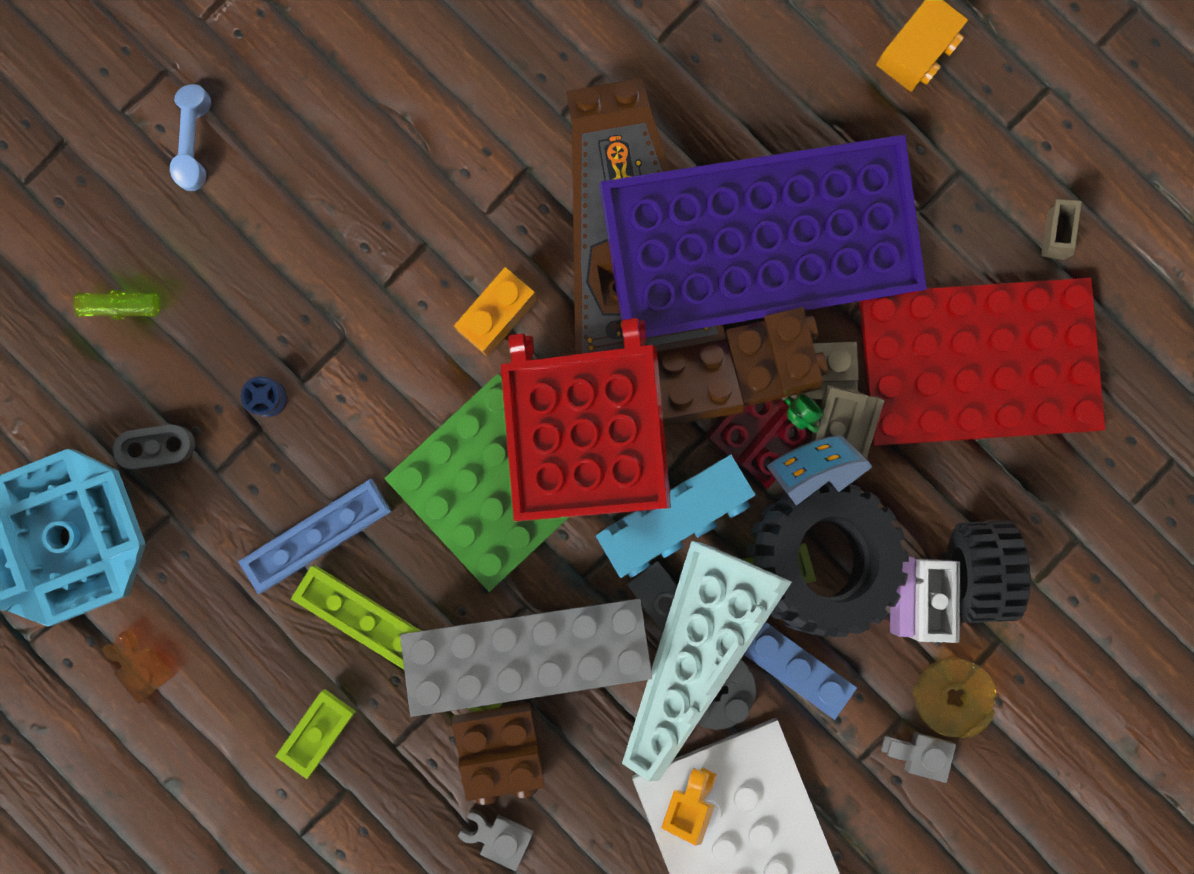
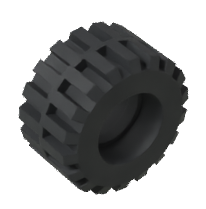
[947,520,1031,623]

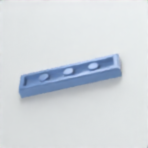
[238,479,393,594]

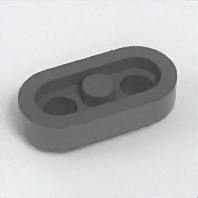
[113,425,195,470]

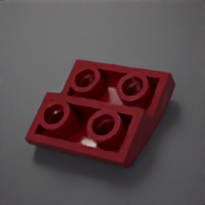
[705,399,813,489]

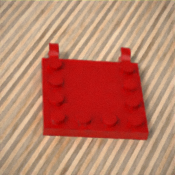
[501,318,671,521]

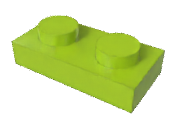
[275,689,356,779]

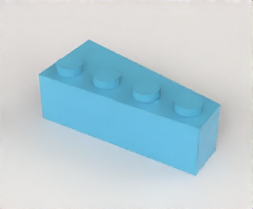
[595,455,755,578]

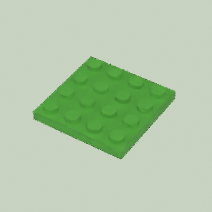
[384,374,569,592]

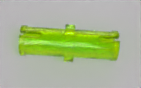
[73,289,160,320]

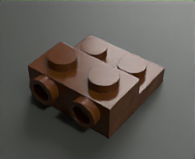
[726,307,828,407]
[452,702,544,805]

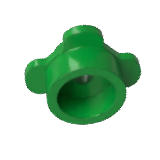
[785,394,824,433]

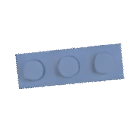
[744,622,857,720]

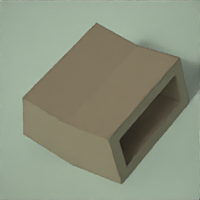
[1041,199,1082,260]

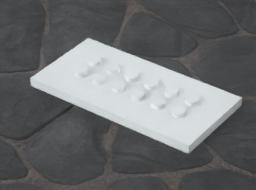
[632,718,839,874]

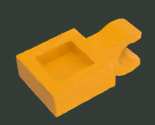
[661,767,717,846]

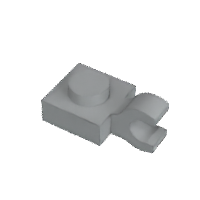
[881,732,956,783]

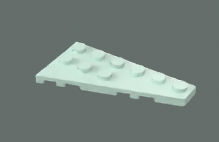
[622,541,792,781]

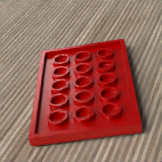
[859,278,1105,446]

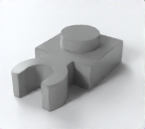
[458,809,533,871]

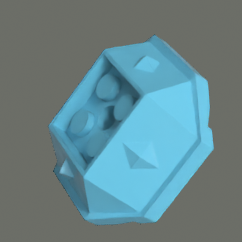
[0,449,146,626]

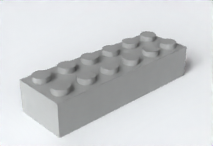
[400,599,652,717]

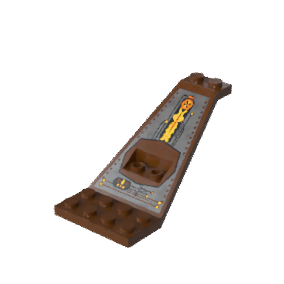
[566,78,744,426]

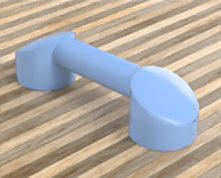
[170,84,211,191]

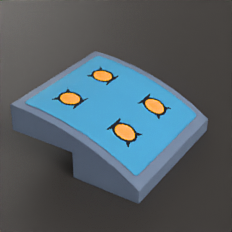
[767,435,872,506]

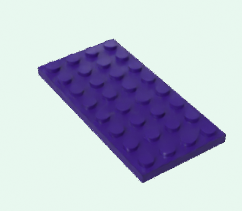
[599,135,927,338]

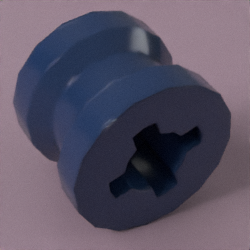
[240,376,288,417]

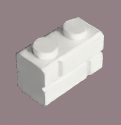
[909,559,960,643]

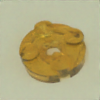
[913,657,997,738]

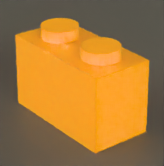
[876,0,968,92]
[454,267,537,357]

